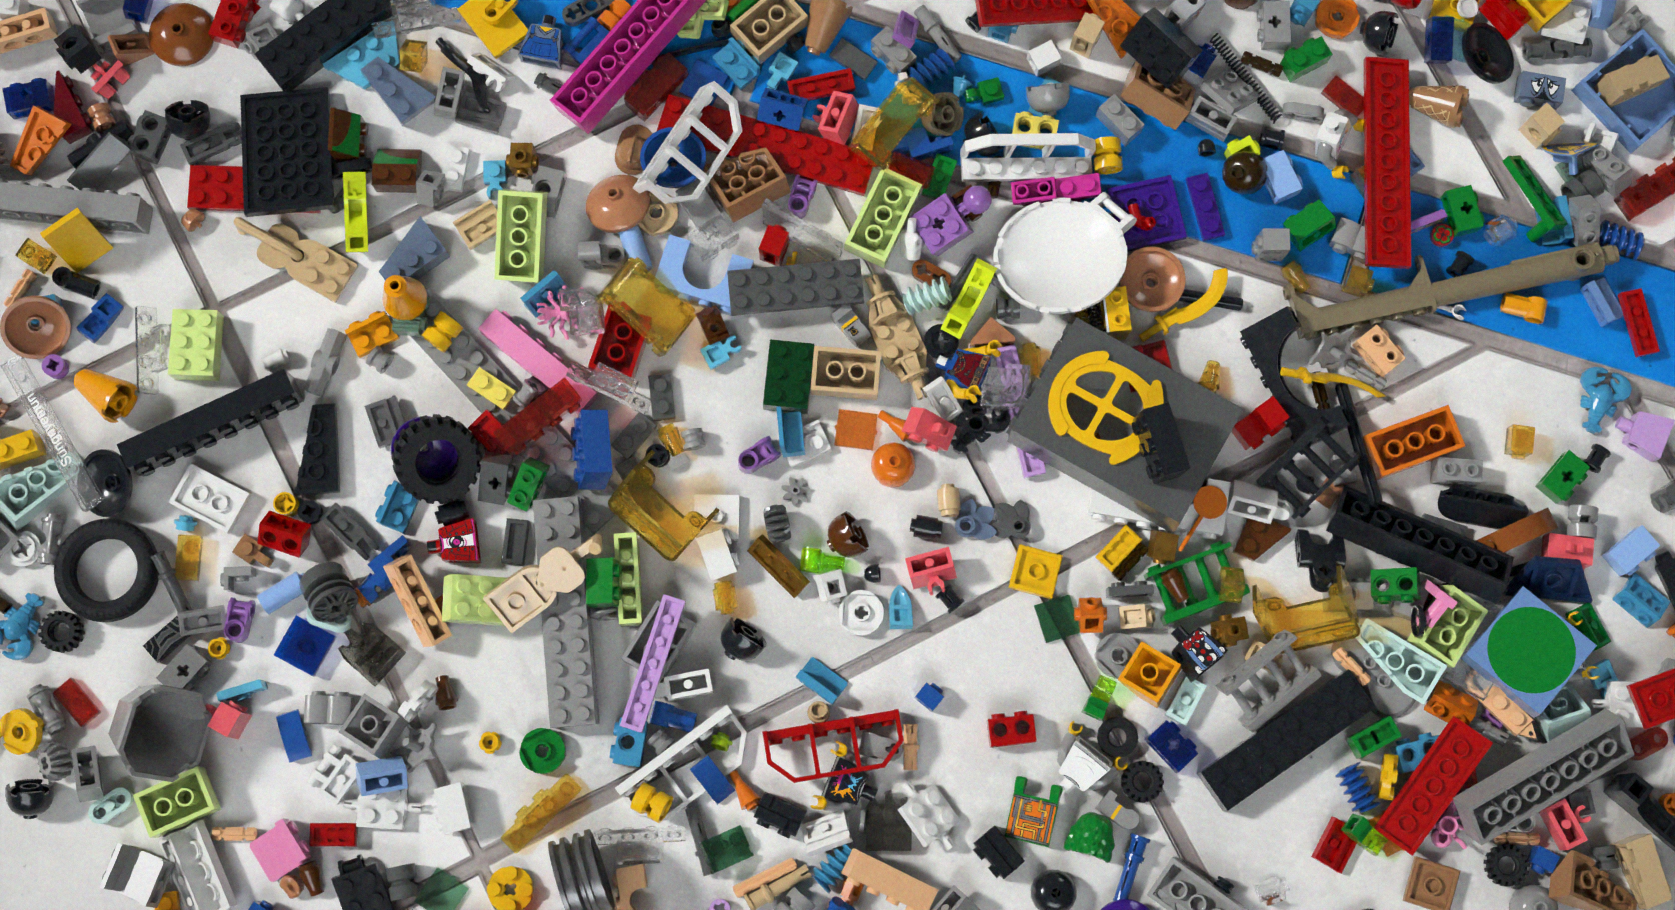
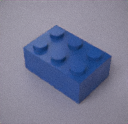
[571,410,613,490]

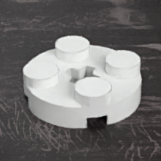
[839,590,884,636]
[397,680,439,723]

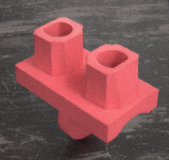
[90,60,131,100]

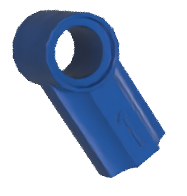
[649,701,698,732]

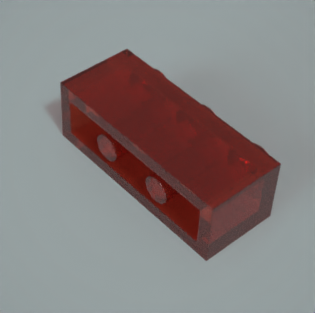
[624,52,688,122]

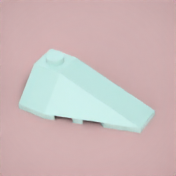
[0,451,83,532]
[1355,618,1447,705]

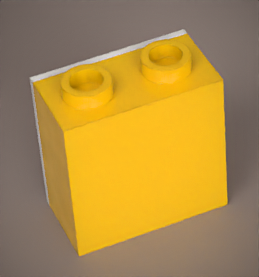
[1097,286,1132,340]

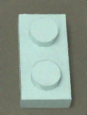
[1165,675,1207,726]

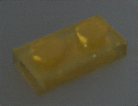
[175,535,203,581]

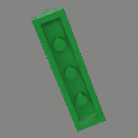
[1502,155,1568,243]

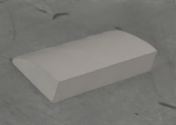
[1147,857,1249,910]

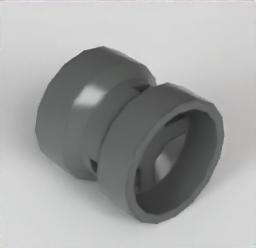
[996,297,1020,319]
[1591,845,1619,871]

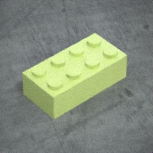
[844,166,922,268]
[494,189,548,283]

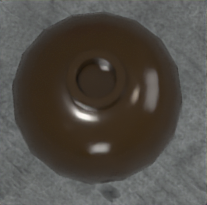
[1222,151,1267,195]

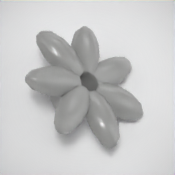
[781,477,810,506]

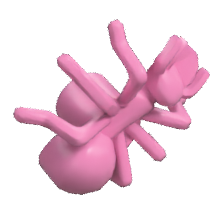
[536,285,590,340]
[1431,800,1467,849]

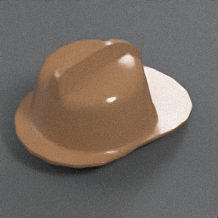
[615,125,652,175]

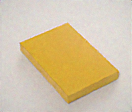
[457,0,528,59]
[40,207,113,273]

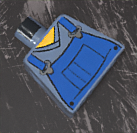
[518,15,563,70]

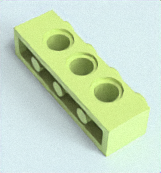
[614,532,644,627]

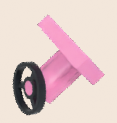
[1411,578,1458,637]

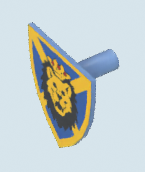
[1542,143,1598,175]

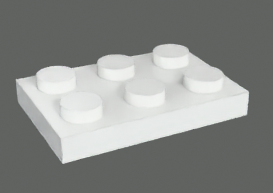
[168,463,251,534]

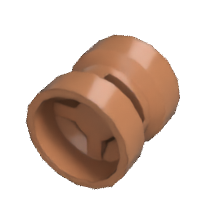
[87,103,116,132]

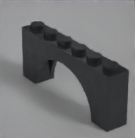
[1240,306,1352,446]
[1603,773,1675,852]

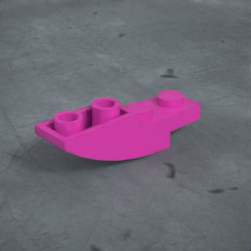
[1011,173,1102,205]

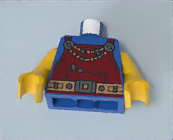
[935,340,1003,403]

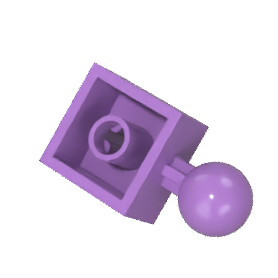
[909,186,992,256]

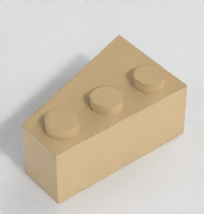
[1593,55,1670,108]
[1610,833,1672,910]

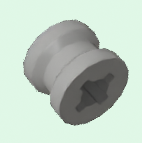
[366,345,394,374]
[681,428,706,451]
[646,727,675,756]

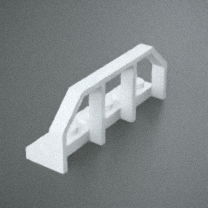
[633,81,742,204]
[960,133,1096,182]
[615,705,747,820]

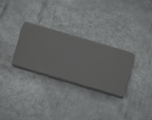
[67,132,131,190]

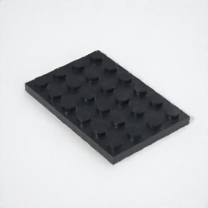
[240,87,335,217]

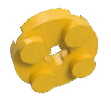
[0,708,44,755]
[1378,753,1398,801]
[487,866,534,910]

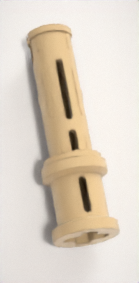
[743,864,812,910]

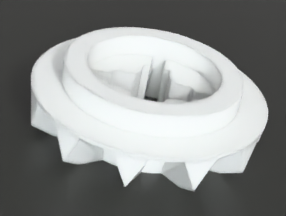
[5,531,41,567]

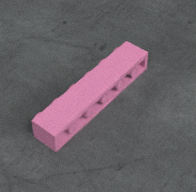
[478,309,599,414]

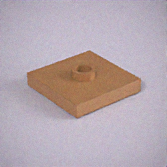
[1402,856,1461,910]

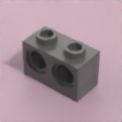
[128,110,172,165]

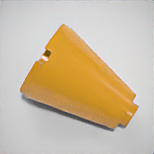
[382,275,427,320]
[74,369,138,423]

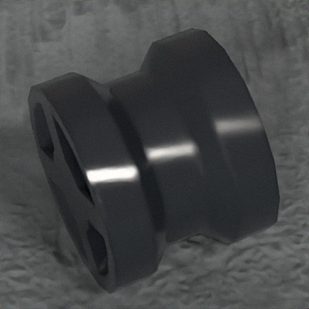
[645,444,670,468]
[298,500,324,525]

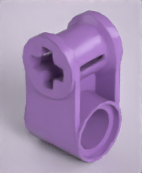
[788,174,818,220]
[738,436,782,474]
[224,597,256,643]

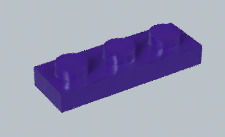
[1185,173,1225,241]

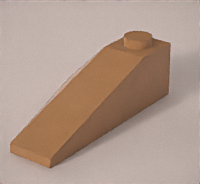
[1549,850,1637,910]

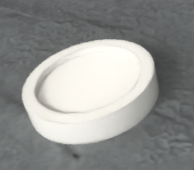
[1457,0,1478,19]

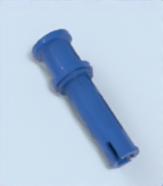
[1113,833,1150,901]

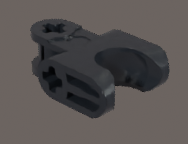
[1295,529,1346,592]

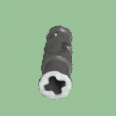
[1522,38,1593,60]

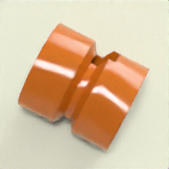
[597,0,632,32]

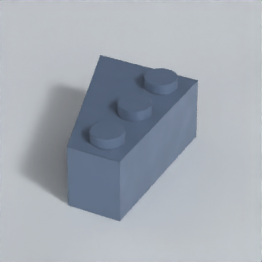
[360,57,436,126]
[379,216,450,281]

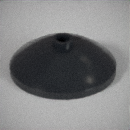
[1462,22,1514,84]
[78,449,133,517]

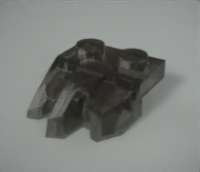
[338,622,406,687]
[865,789,912,851]

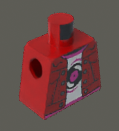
[427,518,481,564]

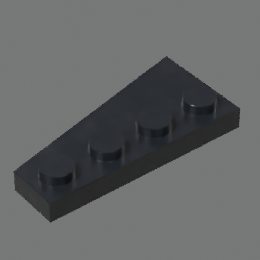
[294,403,340,496]

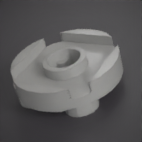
[1095,633,1139,679]

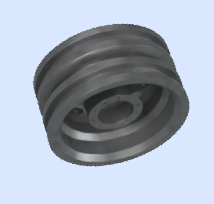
[548,829,616,910]

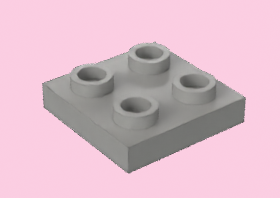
[1200,68,1260,115]

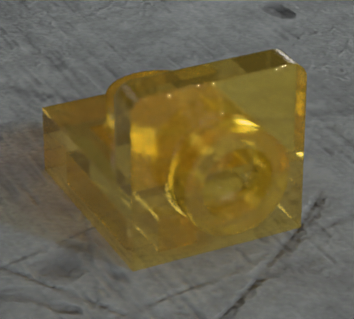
[1219,566,1245,603]

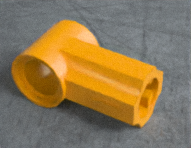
[1500,293,1548,324]

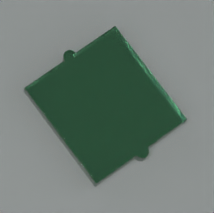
[1034,595,1080,643]
[414,867,469,910]

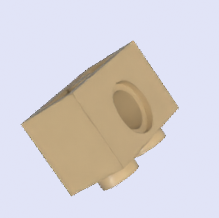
[1069,12,1105,59]
[1518,103,1565,148]

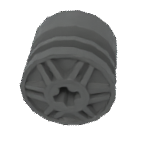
[299,562,358,623]

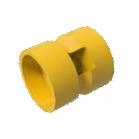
[1094,136,1123,174]
[421,311,464,353]
[630,782,673,823]

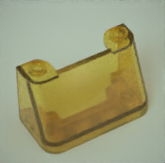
[593,257,696,357]

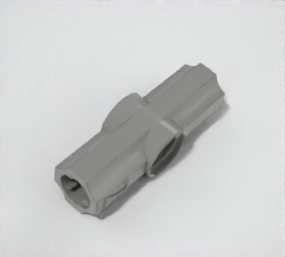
[303,328,347,397]

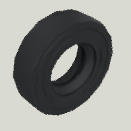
[1097,716,1138,758]

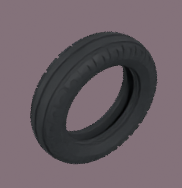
[54,518,159,622]

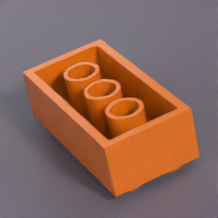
[1364,405,1465,480]

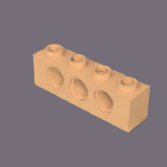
[0,8,58,54]
[383,555,452,647]

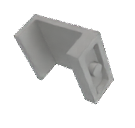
[76,0,140,54]
[100,843,175,908]

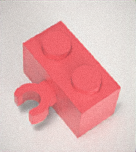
[812,91,859,145]
[902,407,957,452]
[1541,533,1594,570]
[905,547,957,595]
[205,700,252,739]
[1539,798,1591,850]

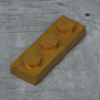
[747,534,810,598]

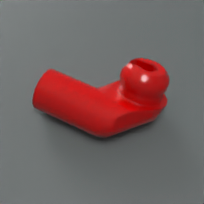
[1128,203,1156,231]

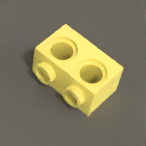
[1012,111,1059,152]

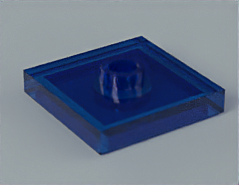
[274,615,337,677]

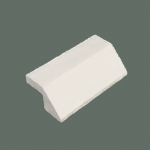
[158,819,238,910]

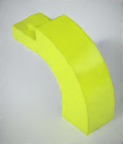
[343,172,368,252]
[941,258,997,339]

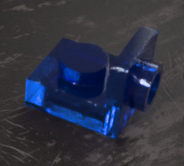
[1188,42,1218,78]

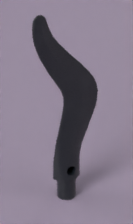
[435,37,490,113]

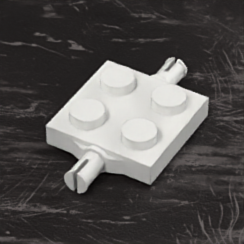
[1591,681,1643,727]
[897,781,961,850]
[343,788,422,830]

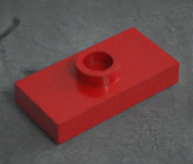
[309,823,357,846]

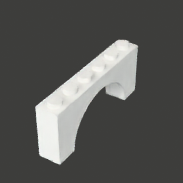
[1087,478,1231,540]

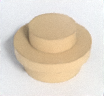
[807,701,830,723]

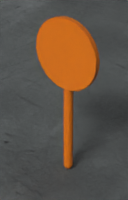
[1178,486,1227,552]

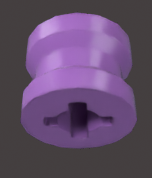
[42,354,69,379]

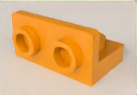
[345,311,400,358]

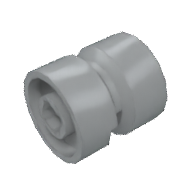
[1567,505,1599,540]
[774,887,816,910]

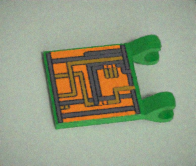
[1004,776,1063,847]

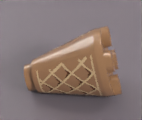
[1409,85,1470,129]

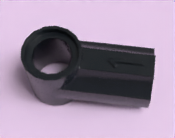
[52,267,101,300]

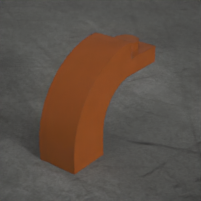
[1476,508,1558,552]

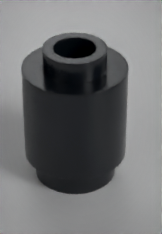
[435,500,470,527]
[909,515,943,540]

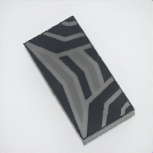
[143,615,191,663]

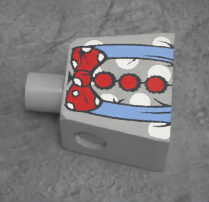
[1164,0,1206,31]

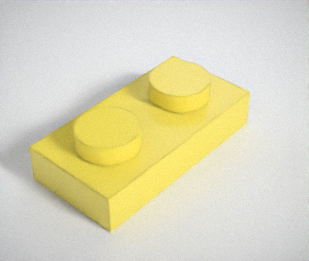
[467,367,517,411]

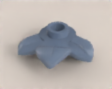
[955,498,997,540]

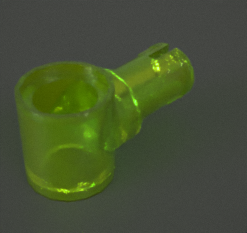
[800,547,845,573]

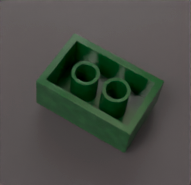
[763,339,814,414]

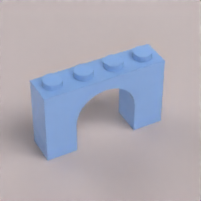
[653,234,754,315]

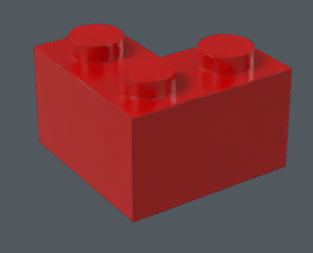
[1231,396,1289,450]

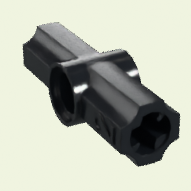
[67,119,134,169]

